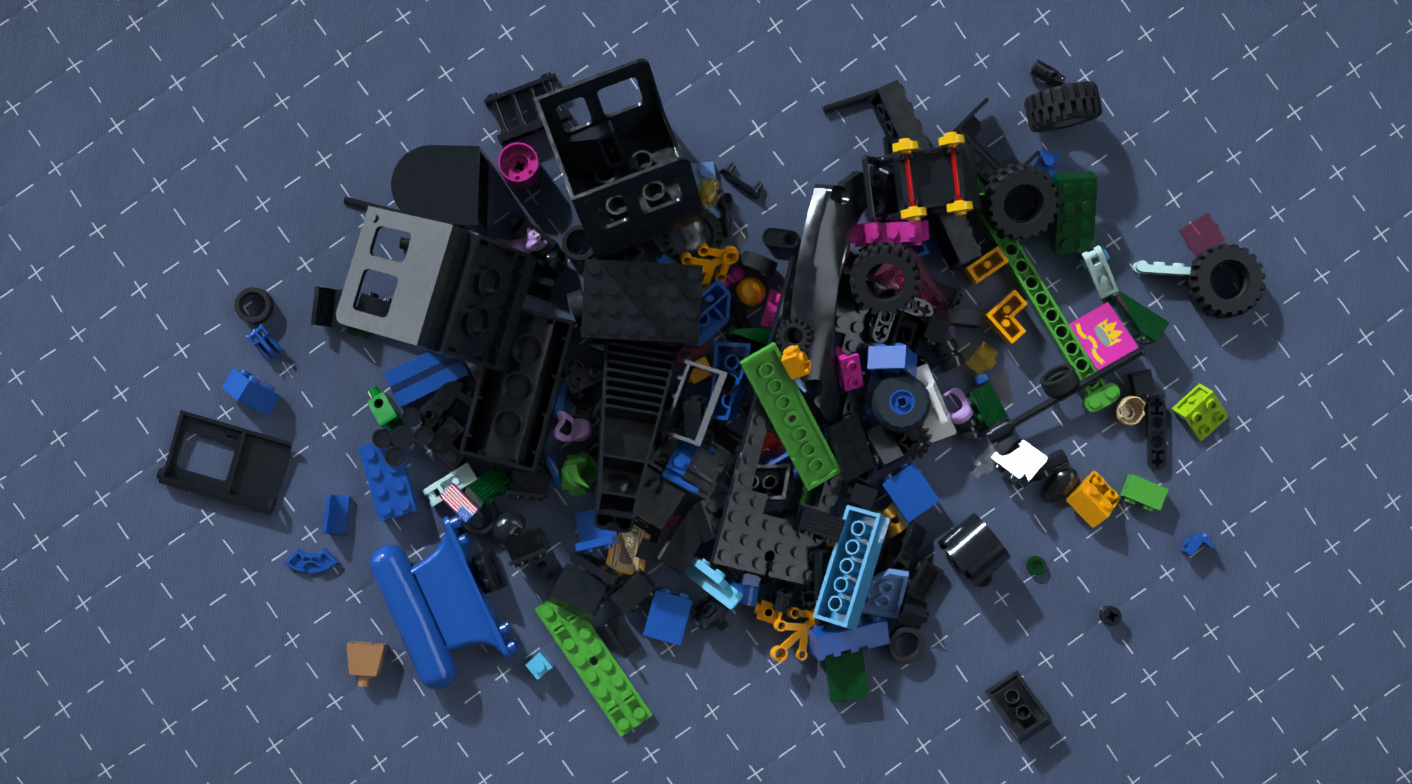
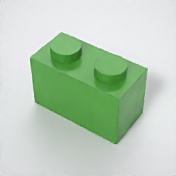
[1120,474,1169,512]

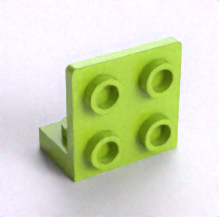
[1171,383,1229,441]

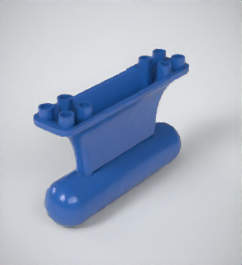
[370,515,520,690]

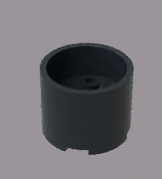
[937,513,1011,587]

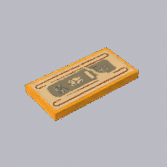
[606,525,650,575]

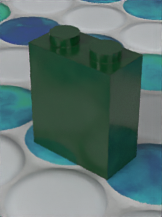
[824,648,869,702]

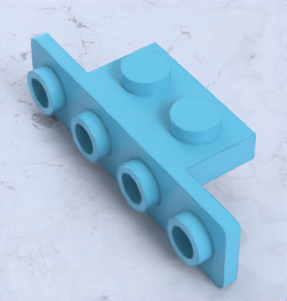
[683,556,743,610]

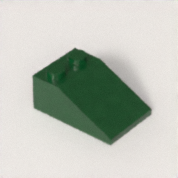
[1109,291,1170,345]

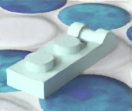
[1081,245,1119,299]
[1132,260,1191,277]
[422,463,477,507]

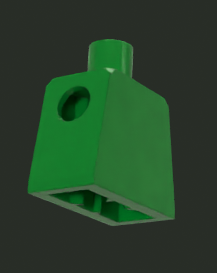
[367,386,404,432]

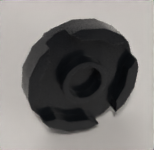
[692,595,729,631]

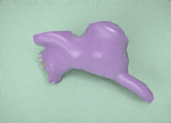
[496,227,548,256]

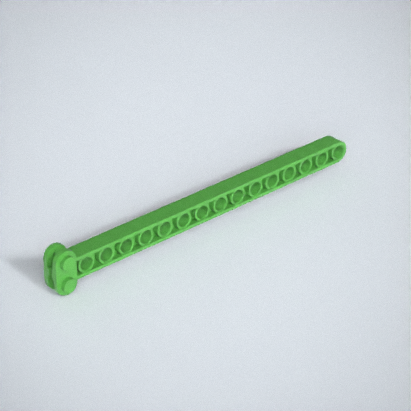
[973,175,1120,413]

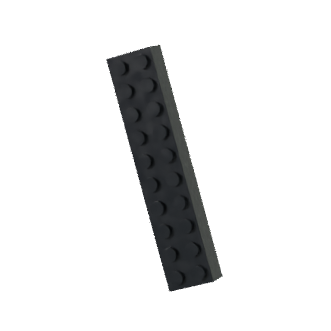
[868,80,982,271]

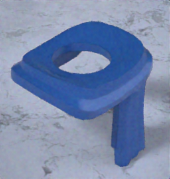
[543,455,561,486]

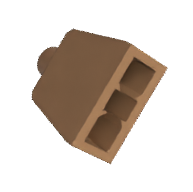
[347,641,387,687]

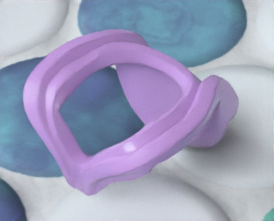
[941,388,973,424]
[554,411,592,442]

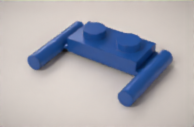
[661,432,718,495]

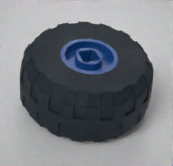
[872,374,931,432]

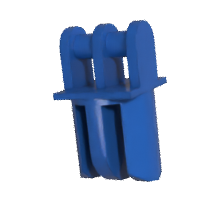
[246,323,284,362]

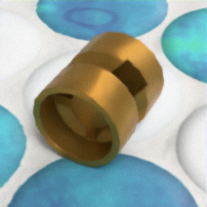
[877,504,907,540]

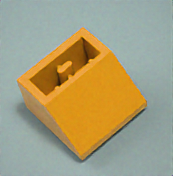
[1066,470,1121,528]

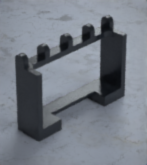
[657,359,736,450]

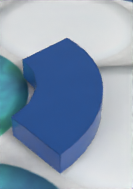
[284,548,339,573]

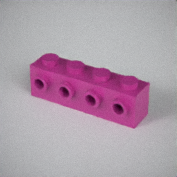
[850,220,929,247]

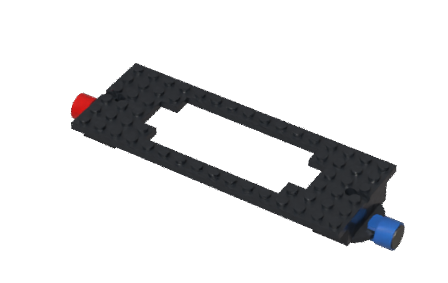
[710,244,893,607]

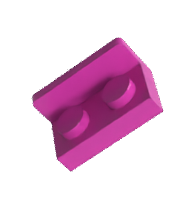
[761,289,781,328]
[836,347,863,392]

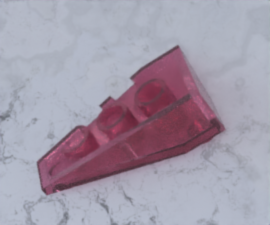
[875,245,950,314]

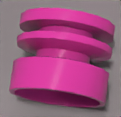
[498,142,541,190]

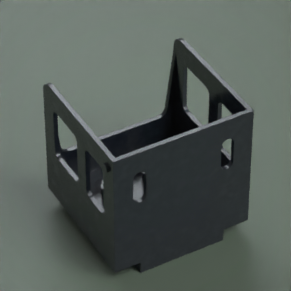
[534,58,706,259]
[336,206,537,372]

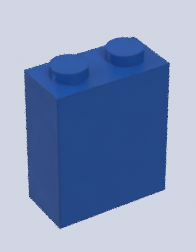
[880,462,940,523]
[643,587,693,645]

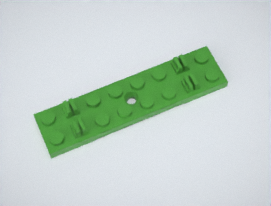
[739,342,841,491]
[535,600,653,737]

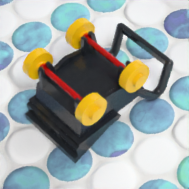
[862,132,982,223]

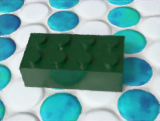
[1050,171,1098,254]

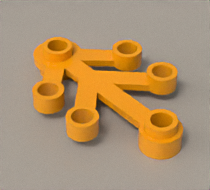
[680,243,739,292]
[770,607,816,662]

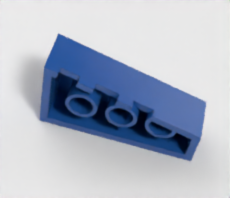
[711,342,758,421]
[808,615,890,661]

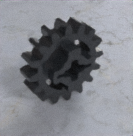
[891,422,932,460]

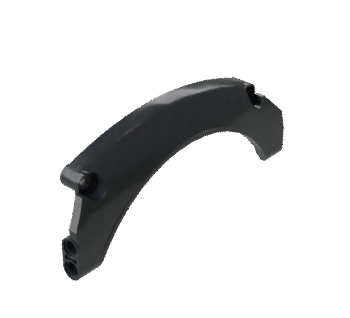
[789,171,872,423]

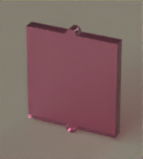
[1179,213,1225,257]

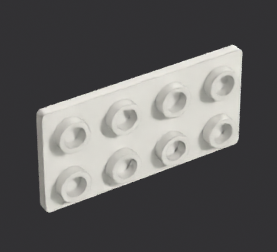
[916,364,956,446]

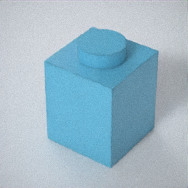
[525,650,554,680]

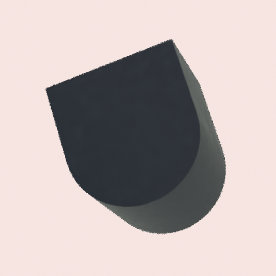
[391,145,489,235]

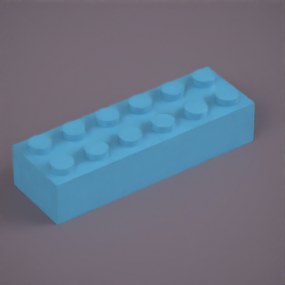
[812,505,890,631]

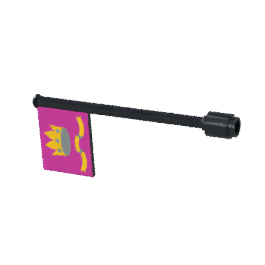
[985,302,1145,444]

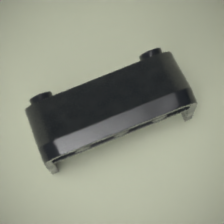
[951,97,1041,185]

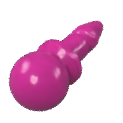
[723,267,745,287]

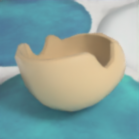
[1116,396,1146,426]

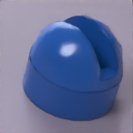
[975,370,992,386]

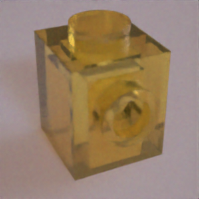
[966,341,998,376]

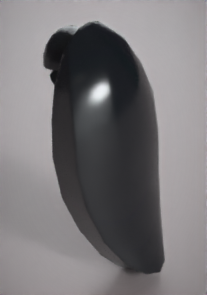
[1043,468,1078,503]

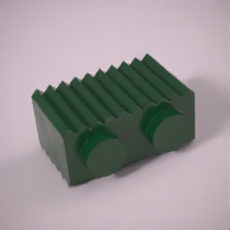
[966,382,1008,427]
[464,465,510,510]

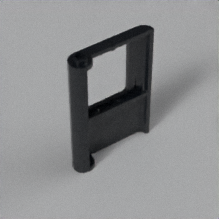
[157,410,292,516]

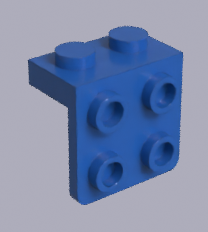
[575,509,620,554]

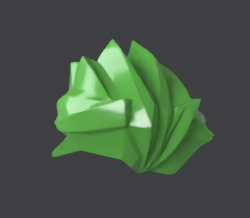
[560,451,597,496]

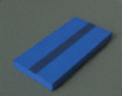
[383,351,470,408]

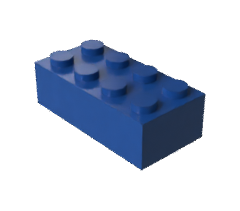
[358,442,420,522]

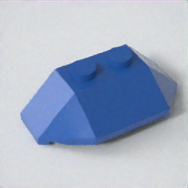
[678,279,731,346]

